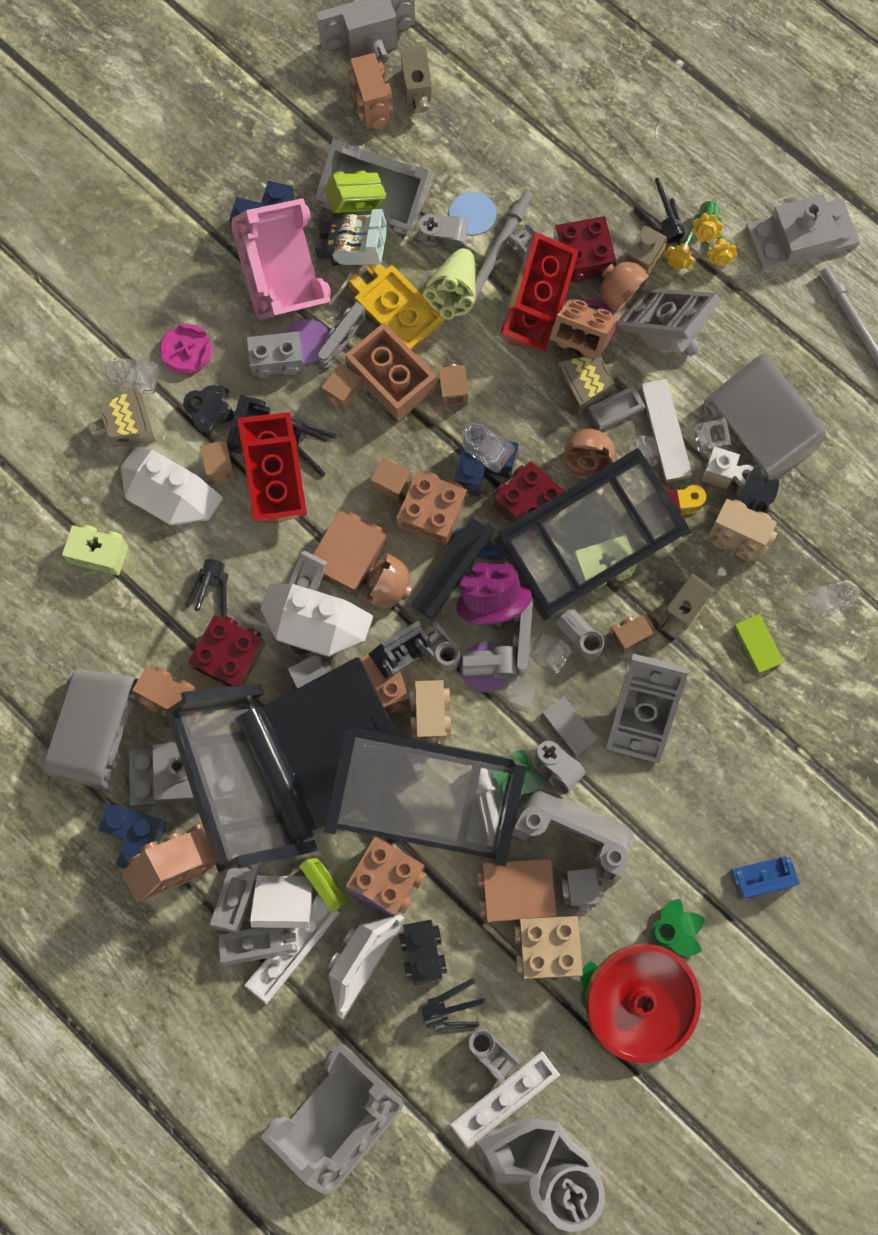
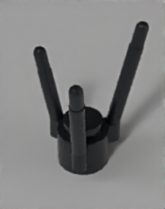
[635,177,685,244]
[291,417,336,476]
[185,559,229,618]
[421,978,486,1031]

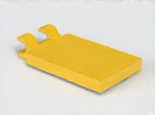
[348,264,445,350]

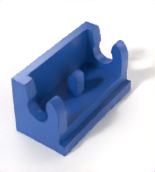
[731,856,800,900]

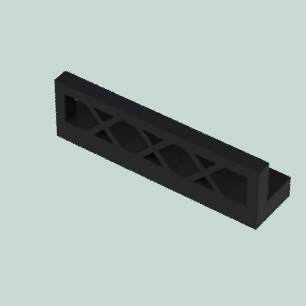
[410,517,495,620]

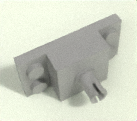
[316,0,415,64]
[745,194,860,272]
[617,288,721,356]
[606,654,689,763]
[129,743,243,807]

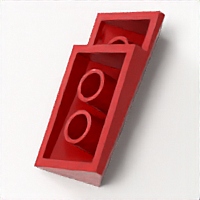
[500,232,579,351]
[237,412,307,523]

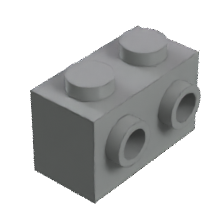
[247,331,304,378]

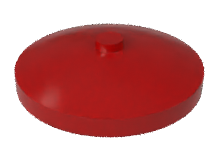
[585,943,701,1063]

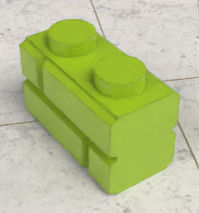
[324,170,386,213]

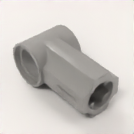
[555,608,604,661]
[462,646,517,679]

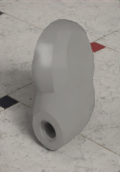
[474,1116,605,1232]

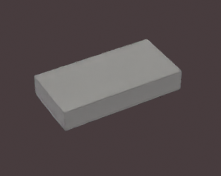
[587,386,646,431]
[542,696,598,757]

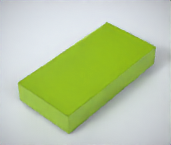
[734,614,784,675]
[299,857,349,913]

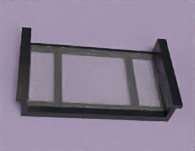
[494,448,692,621]
[165,684,318,873]
[324,726,527,867]

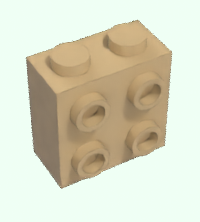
[707,499,777,562]
[410,680,451,745]
[514,916,583,980]

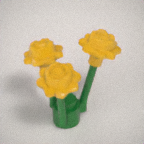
[664,201,737,271]

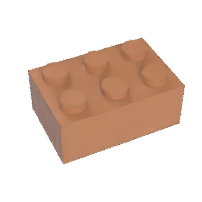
[345,323,437,421]
[121,823,231,903]

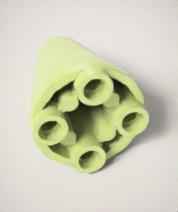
[423,249,476,319]

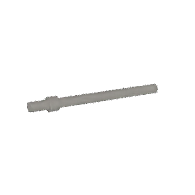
[456,190,533,320]
[820,267,878,367]

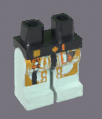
[315,209,388,266]

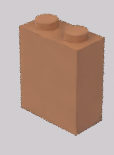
[313,510,387,597]
[477,859,556,924]

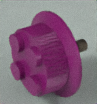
[456,563,532,630]

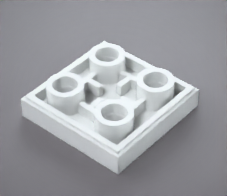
[250,876,313,928]

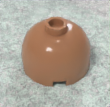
[600,261,651,313]
[561,429,616,479]
[362,553,412,608]

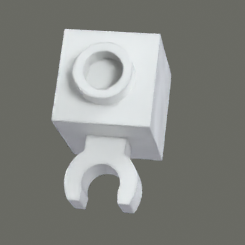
[702,447,754,489]

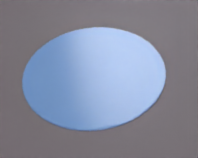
[449,192,497,235]

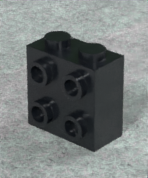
[399,919,447,986]

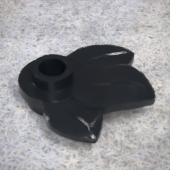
[183,385,234,434]
[736,467,779,514]

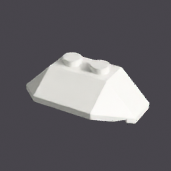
[120,446,223,526]
[260,584,373,657]
[328,915,405,1019]

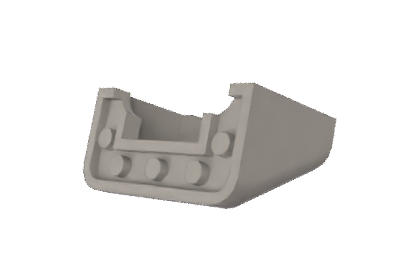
[315,138,435,235]
[703,354,826,482]
[41,668,138,792]
[512,789,634,884]
[261,1043,404,1195]

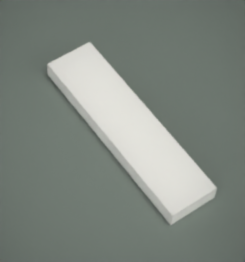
[641,379,692,483]
[244,895,340,1005]
[450,1051,560,1150]

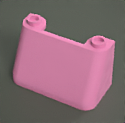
[231,198,331,320]

